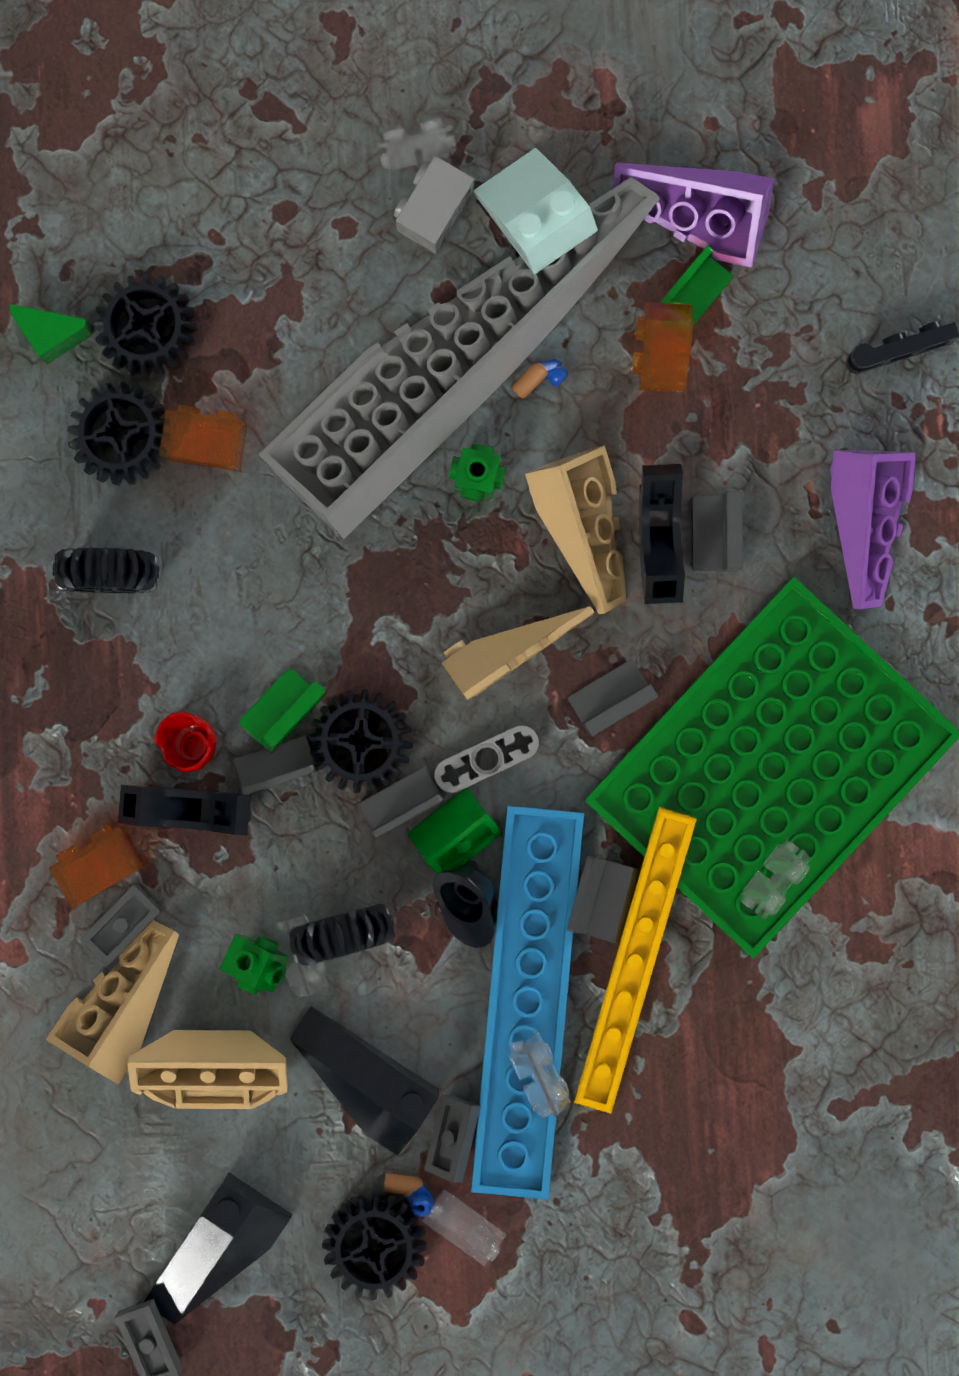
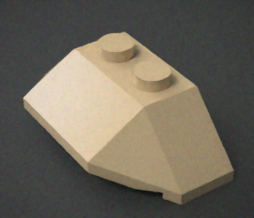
[127,1030,288,1109]

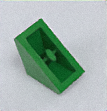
[9,304,94,364]

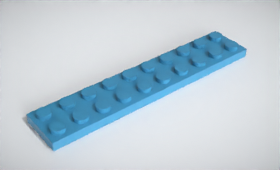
[471,805,584,1199]

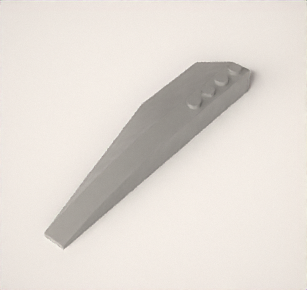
[258,177,659,539]

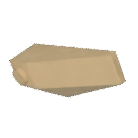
[525,445,627,614]
[441,606,595,701]
[46,920,179,1085]

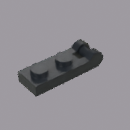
[846,320,959,374]

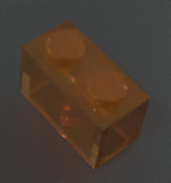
[632,302,694,392]
[159,405,247,472]
[49,825,146,908]

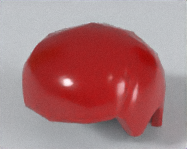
[154,711,217,772]

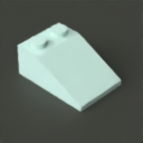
[473,148,598,275]

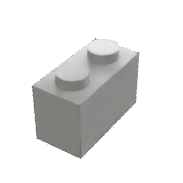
[394,156,475,254]

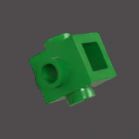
[449,444,506,502]
[219,934,290,994]

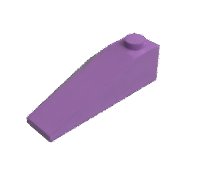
[612,163,774,267]
[830,450,916,609]

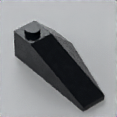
[290,1006,440,1156]
[143,1172,293,1325]

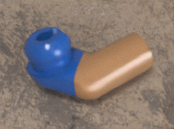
[511,359,568,399]
[383,1173,434,1217]

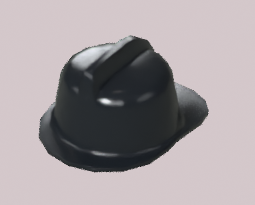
[432,860,495,948]

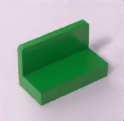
[655,245,734,337]
[239,668,326,754]
[408,788,503,874]

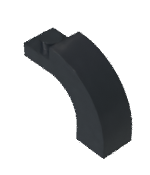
[639,464,685,604]
[118,785,251,835]

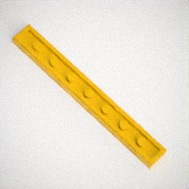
[574,807,696,1114]

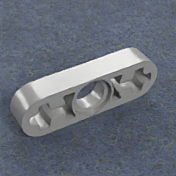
[435,726,539,793]

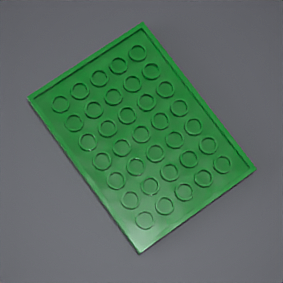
[584,577,959,959]

